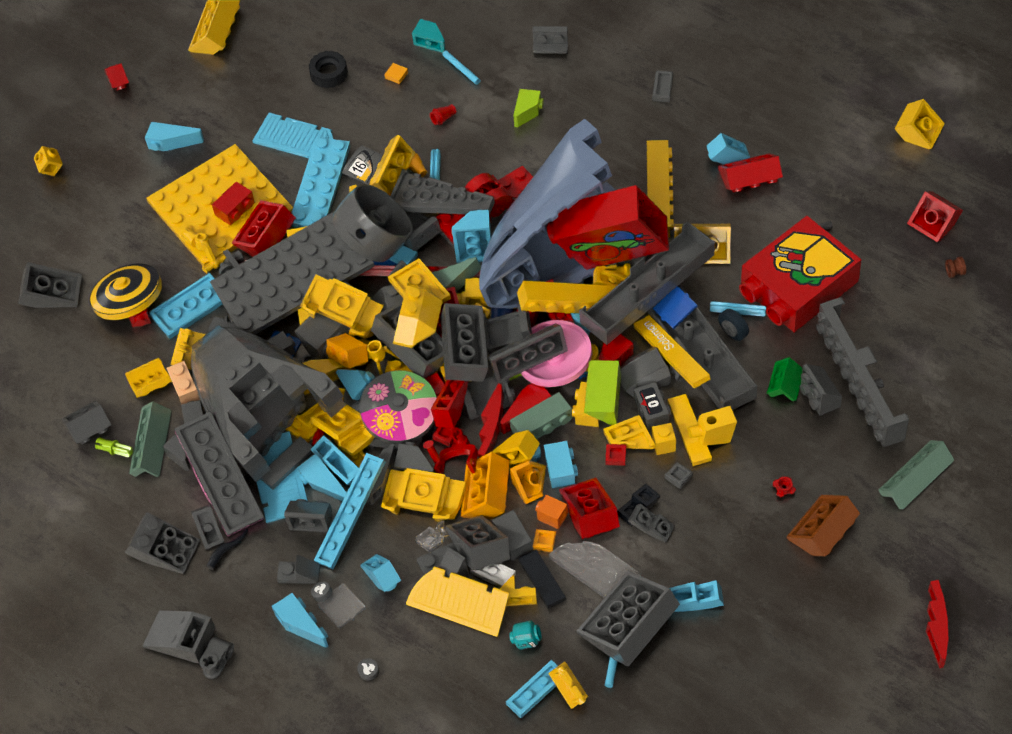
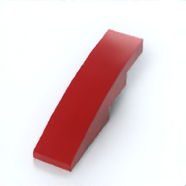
[477,383,504,458]
[926,580,948,668]

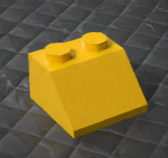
[895,99,945,149]

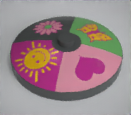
[360,370,437,444]

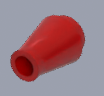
[430,104,457,125]

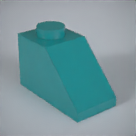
[412,19,446,53]

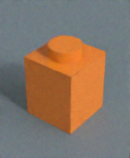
[535,495,568,530]

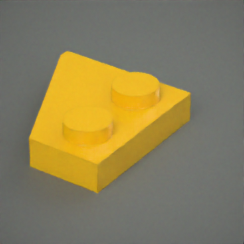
[603,415,655,449]

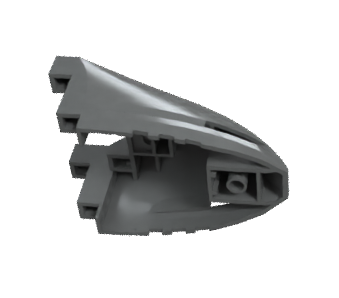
[191,326,346,482]

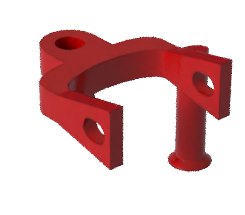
[423,429,478,474]

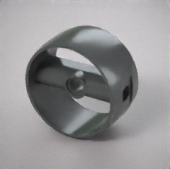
[333,184,412,262]

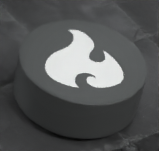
[311,581,332,602]
[357,658,379,681]

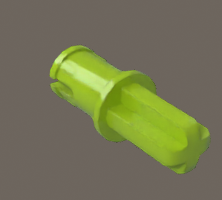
[95,437,133,458]

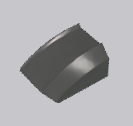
[620,347,671,397]

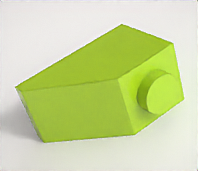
[513,89,544,127]

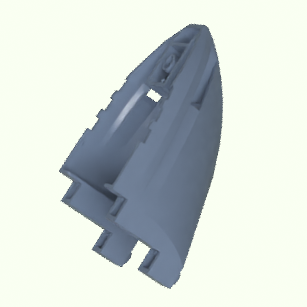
[479,119,616,309]

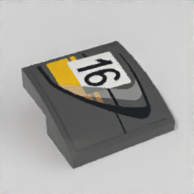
[341,145,383,185]

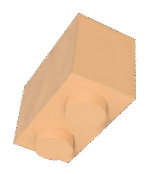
[167,361,200,404]

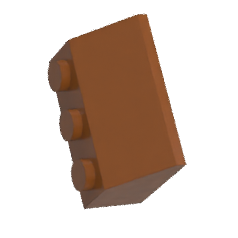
[786,495,860,557]

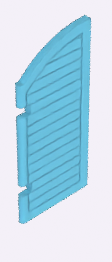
[252,112,333,158]
[256,431,308,523]

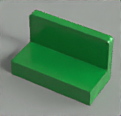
[767,357,803,401]

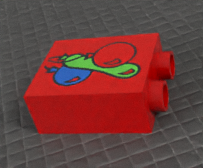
[547,185,669,270]

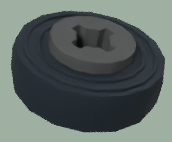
[718,309,749,341]

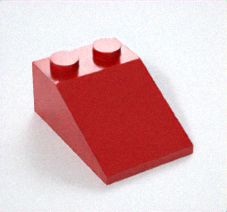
[559,478,620,539]

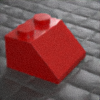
[907,191,963,242]

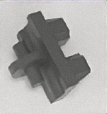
[219,249,244,275]

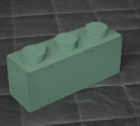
[510,392,573,439]

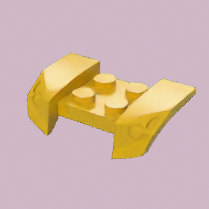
[300,274,384,337]
[298,388,375,456]
[381,468,466,522]

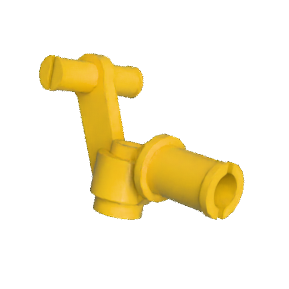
[181,227,226,273]

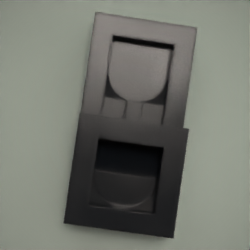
[617,484,660,527]

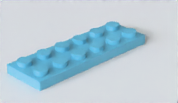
[291,137,351,228]

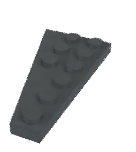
[390,169,495,215]

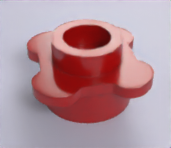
[773,476,796,497]

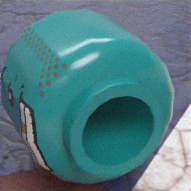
[509,620,542,650]

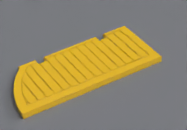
[406,566,510,637]

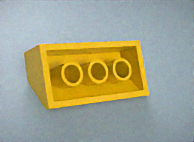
[188,0,240,55]

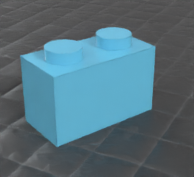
[544,441,578,488]

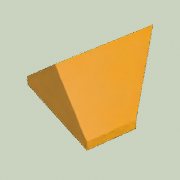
[510,460,546,504]

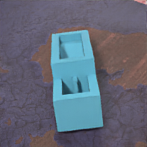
[311,435,359,485]
[670,580,724,612]

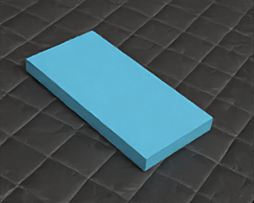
[149,273,223,339]

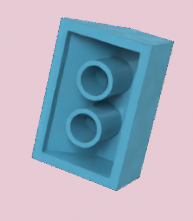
[452,210,492,263]

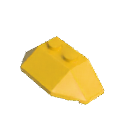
[393,283,442,348]

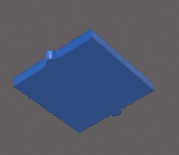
[653,286,698,329]

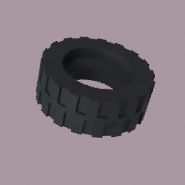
[309,51,348,88]

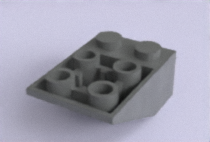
[124,512,200,574]
[143,610,215,664]

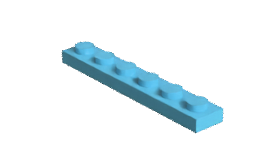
[314,453,386,569]

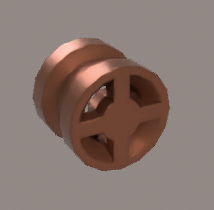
[945,256,966,278]

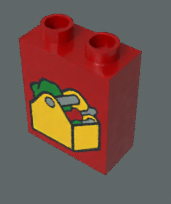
[739,216,862,332]

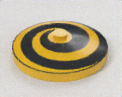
[89,263,162,320]

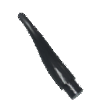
[206,529,248,570]

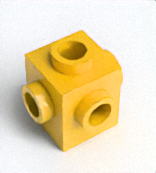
[34,146,63,176]

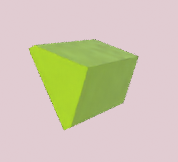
[584,360,621,425]

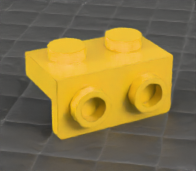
[125,358,172,398]

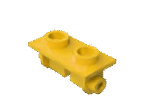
[548,661,588,709]

